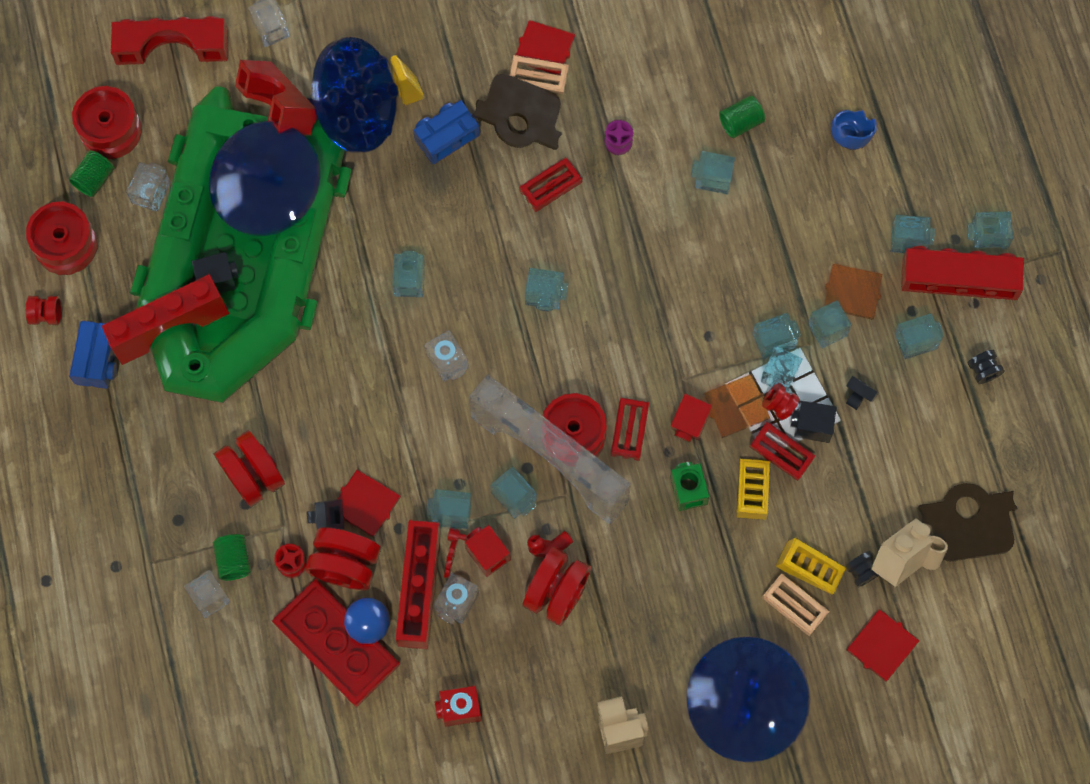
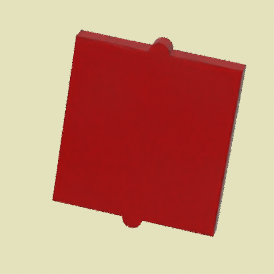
[515,20,575,76]
[337,470,401,537]
[846,609,919,682]

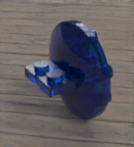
[307,37,398,153]
[209,121,320,236]
[687,637,810,762]

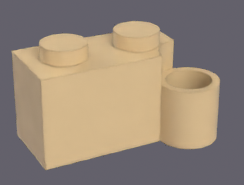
[871,518,948,587]
[597,696,648,755]

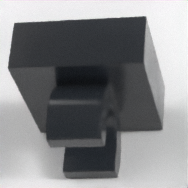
[846,376,879,410]
[306,499,344,530]

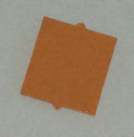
[824,264,883,320]
[704,374,770,438]

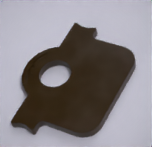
[472,73,562,150]
[918,483,1017,562]

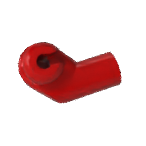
[527,531,573,558]

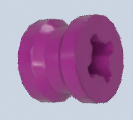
[604,120,633,155]

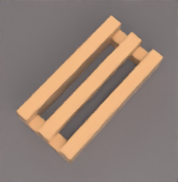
[510,55,569,94]
[762,573,829,637]

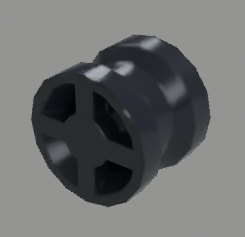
[968,350,1005,384]
[845,551,879,588]

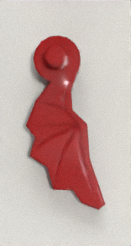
[444,527,467,578]

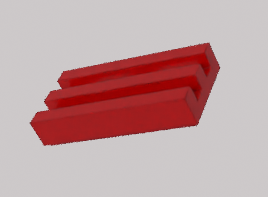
[519,157,582,213]
[611,397,649,461]
[749,422,816,481]

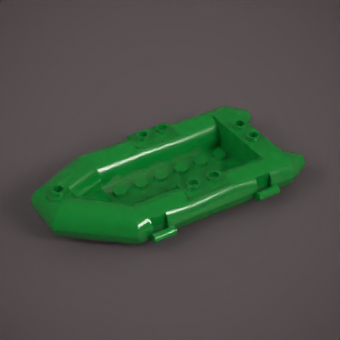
[130,86,352,403]

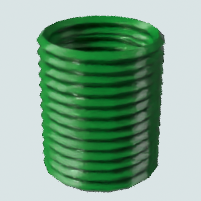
[719,95,765,138]
[68,150,115,197]
[212,534,251,581]

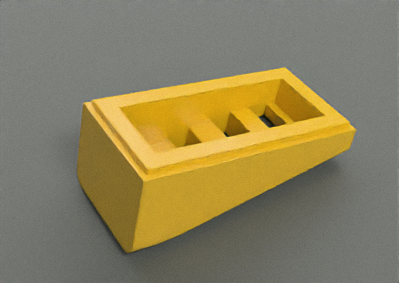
[390,55,424,106]
[736,459,770,520]
[776,538,846,595]

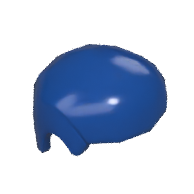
[831,110,877,150]
[344,598,390,644]

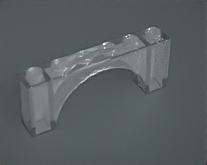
[469,374,631,525]

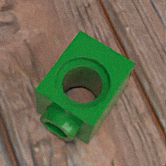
[670,462,709,511]

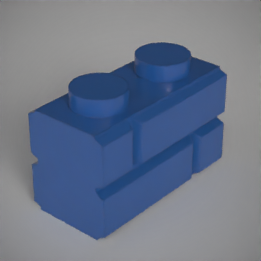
[413,100,480,165]
[69,321,117,389]

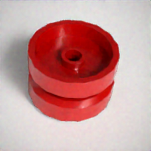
[72,86,142,160]
[26,201,97,275]
[541,393,607,468]
[213,430,285,508]
[305,528,381,590]
[522,547,591,627]

